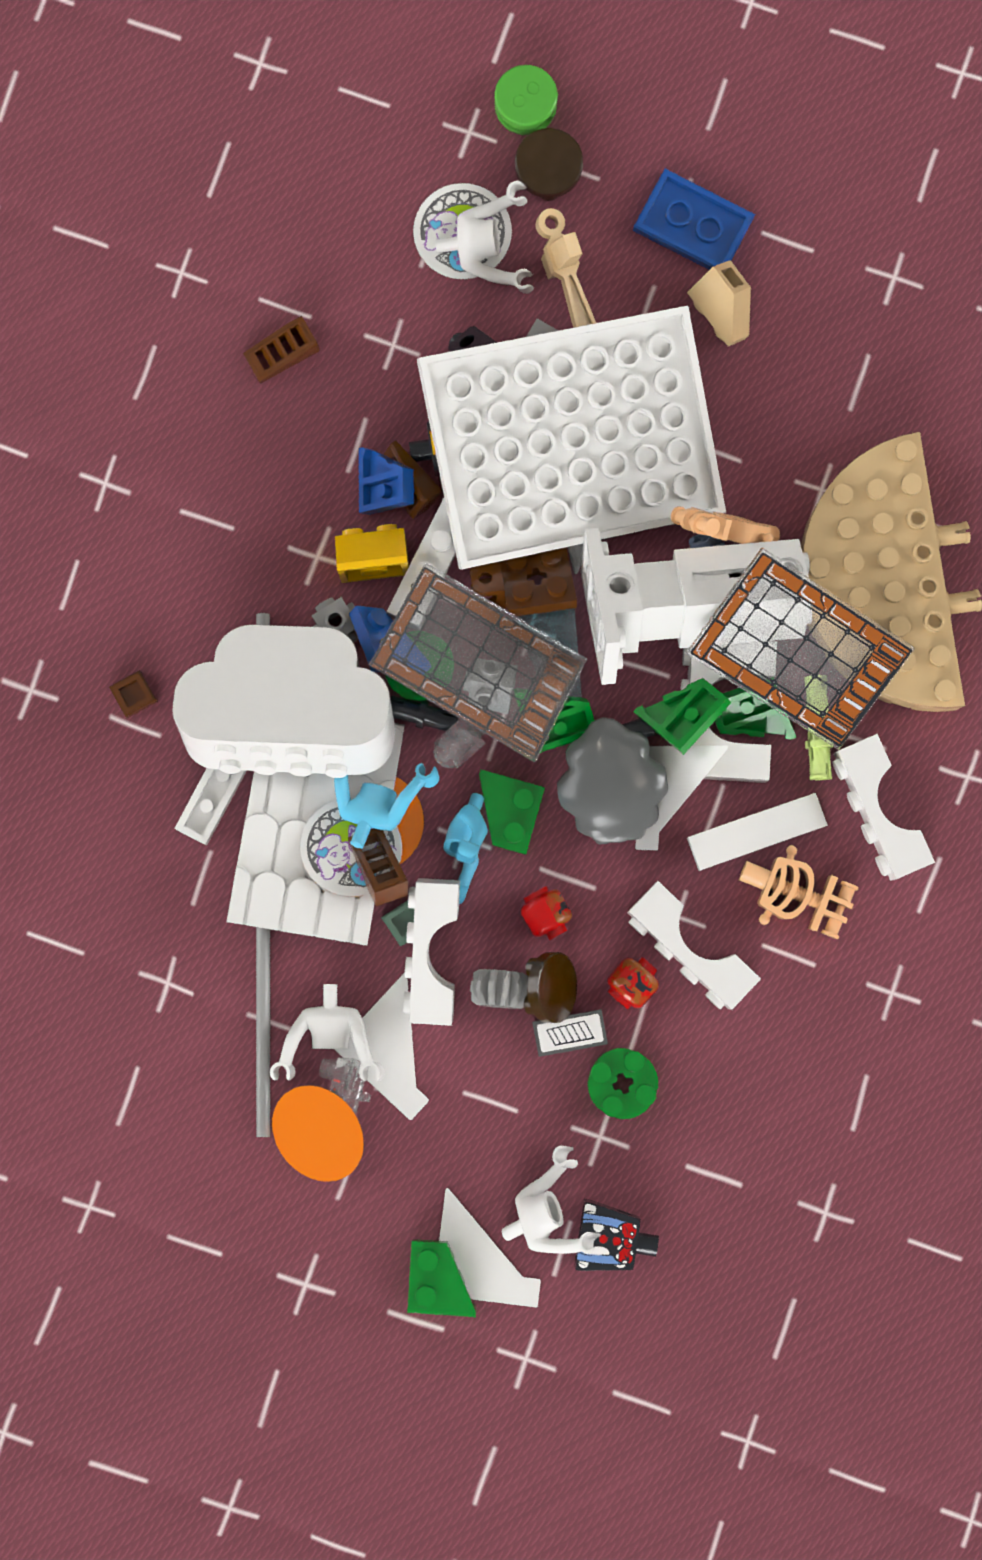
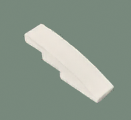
[687,793,828,871]

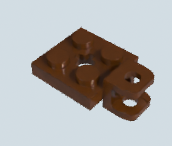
[470,547,577,618]

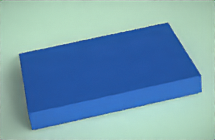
[633,169,755,270]

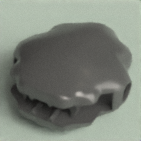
[557,717,668,845]

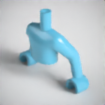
[334,763,440,849]
[444,793,488,904]

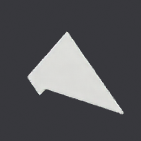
[635,746,729,850]
[335,973,429,1120]
[439,1188,541,1308]

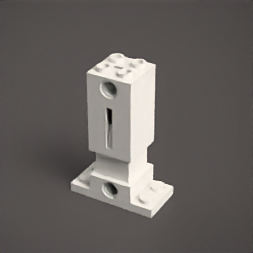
[581,528,816,685]

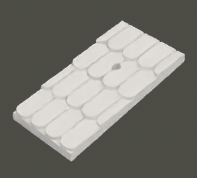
[227,723,405,945]

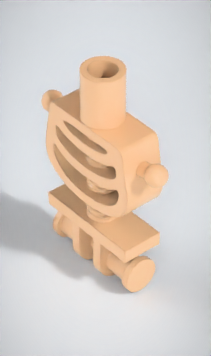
[671,506,780,544]
[739,845,859,939]

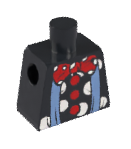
[574,1198,659,1271]

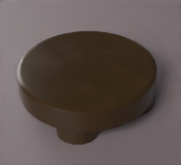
[515,128,583,201]
[524,952,577,1023]

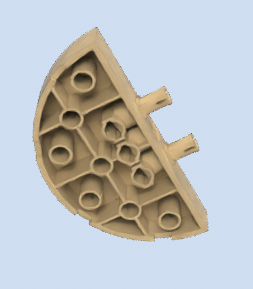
[801,432,982,712]

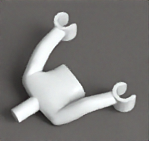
[435,181,534,294]
[270,984,384,1081]
[502,1145,605,1255]

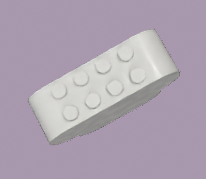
[173,625,395,778]

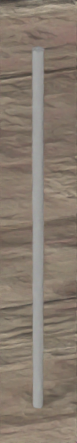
[256,613,270,1137]

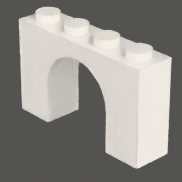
[681,640,777,783]

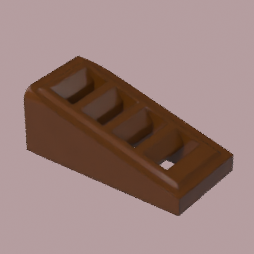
[243,316,320,384]
[383,440,442,519]
[348,828,408,906]

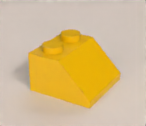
[335,524,409,583]

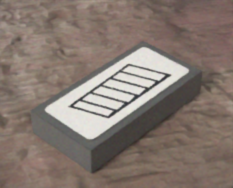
[532,1009,608,1057]

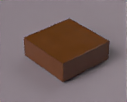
[109,670,158,718]

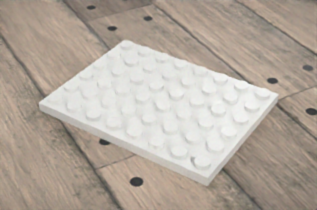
[417,306,726,569]

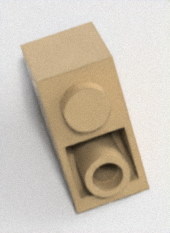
[687,260,751,347]

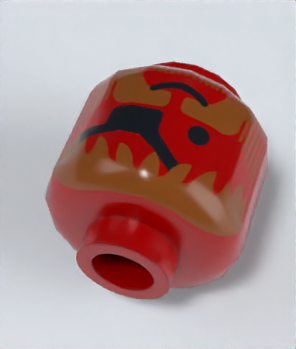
[521,886,572,940]
[607,957,659,1010]

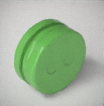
[495,65,558,135]

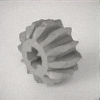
[470,969,528,1009]

